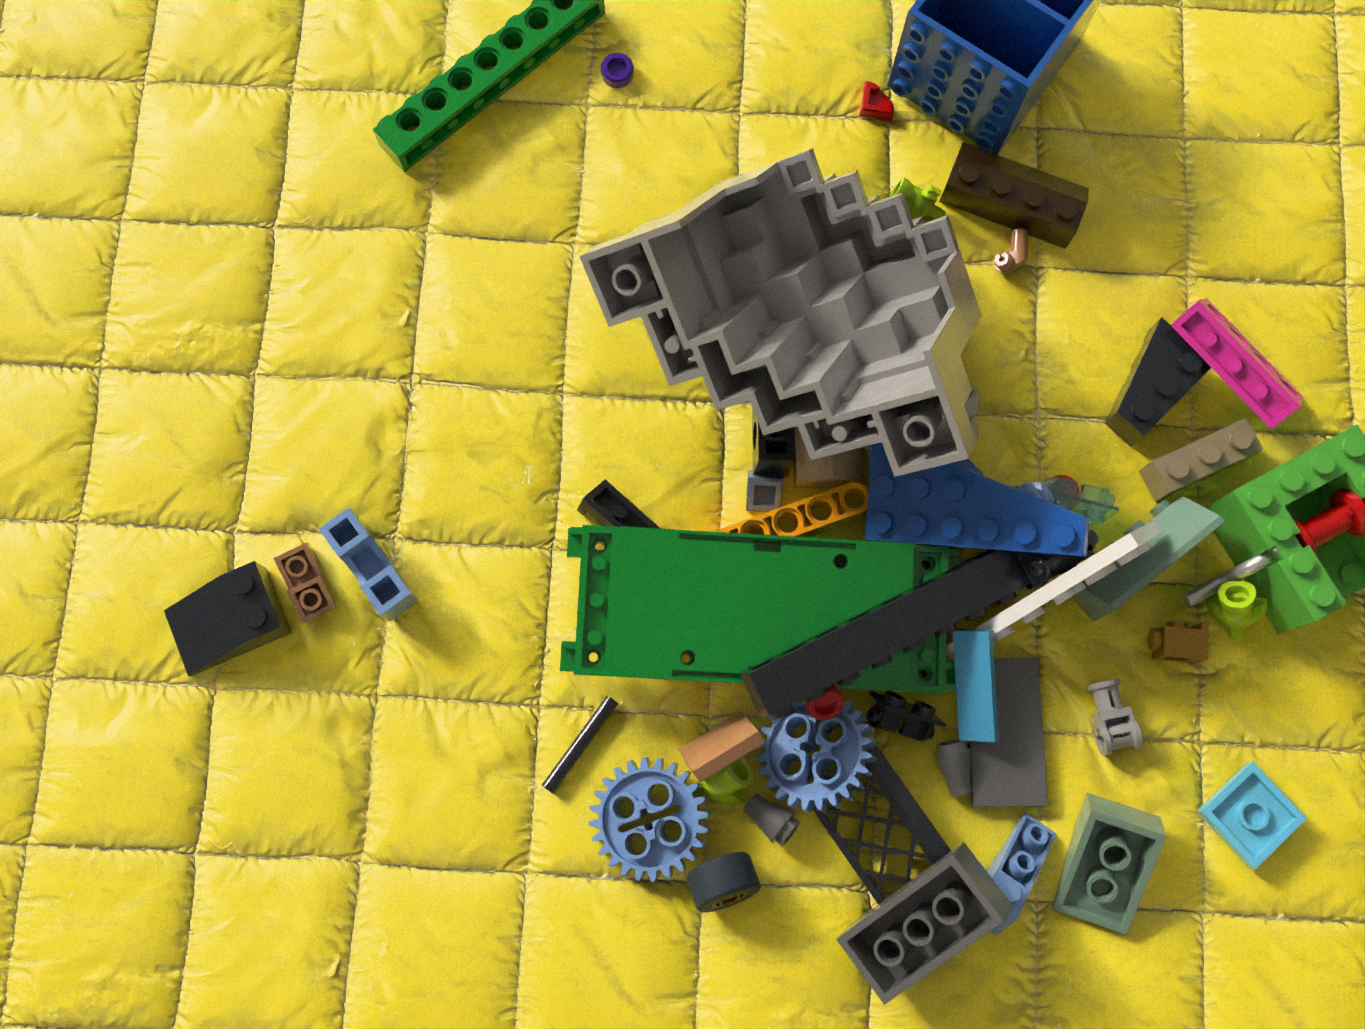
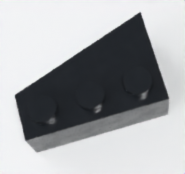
[1105,317,1211,447]

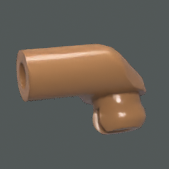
[994,229,1028,274]

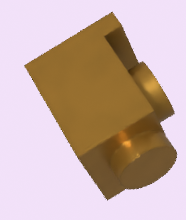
[1147,621,1209,664]

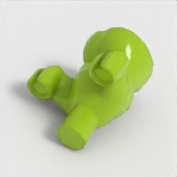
[889,177,946,220]
[1207,581,1267,639]
[695,757,754,807]

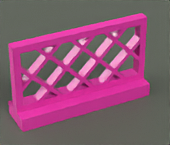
[1171,298,1304,430]

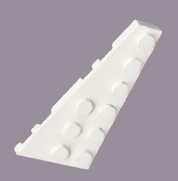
[946,519,1164,661]

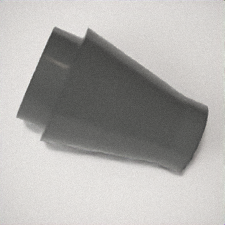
[934,739,972,796]
[743,793,800,847]

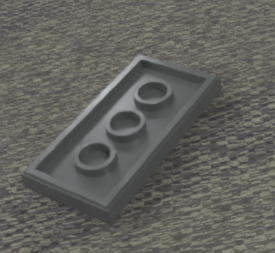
[968,658,1048,807]

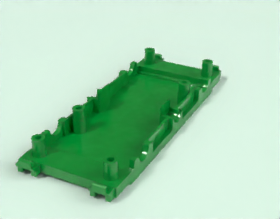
[560,525,960,694]

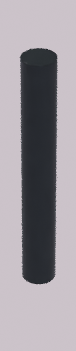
[542,695,619,794]

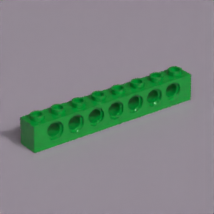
[372,0,605,173]

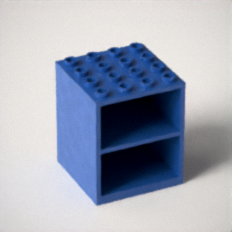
[887,0,1101,155]

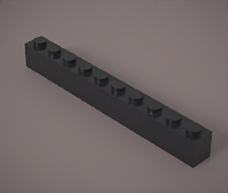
[739,549,1077,719]

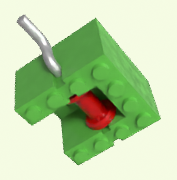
[1182,424,1365,634]

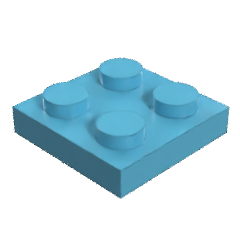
[1196,762,1307,869]

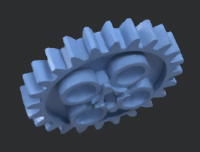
[756,700,876,813]
[589,757,711,882]

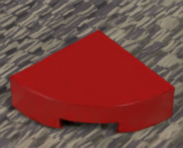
[859,81,894,121]

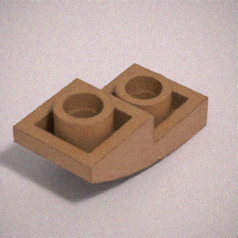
[273,542,337,623]

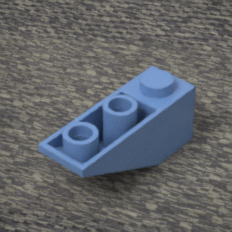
[987,812,1056,936]

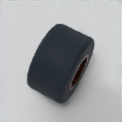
[686,852,761,913]

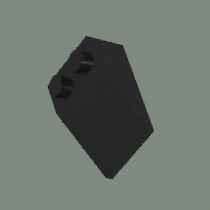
[164,561,292,677]

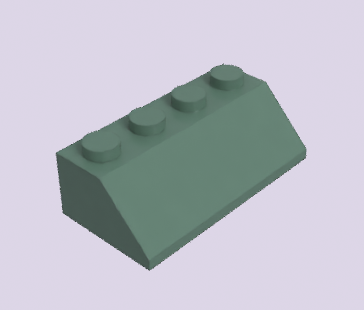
[1072,496,1225,622]

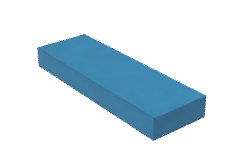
[953,629,999,743]

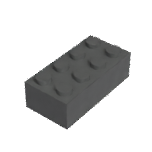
[836,842,1014,1005]

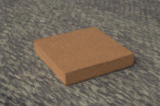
[678,712,764,782]

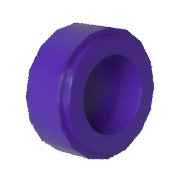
[601,53,634,88]

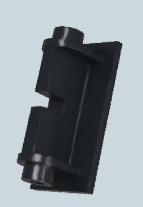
[1016,530,1099,588]
[866,691,946,742]

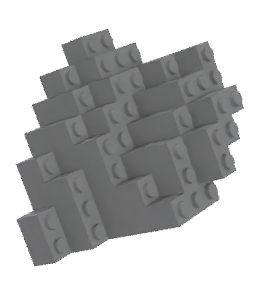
[579,148,982,477]

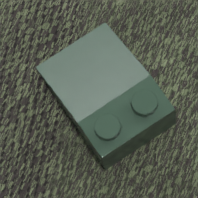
[1053,793,1166,935]

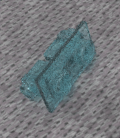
[1044,476,1119,524]

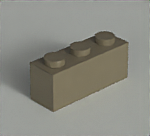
[1138,418,1263,502]

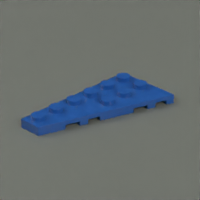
[865,442,1089,556]

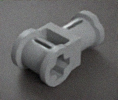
[1086,678,1143,756]

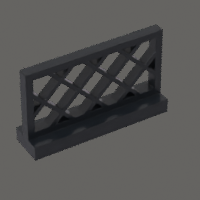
[812,745,951,904]

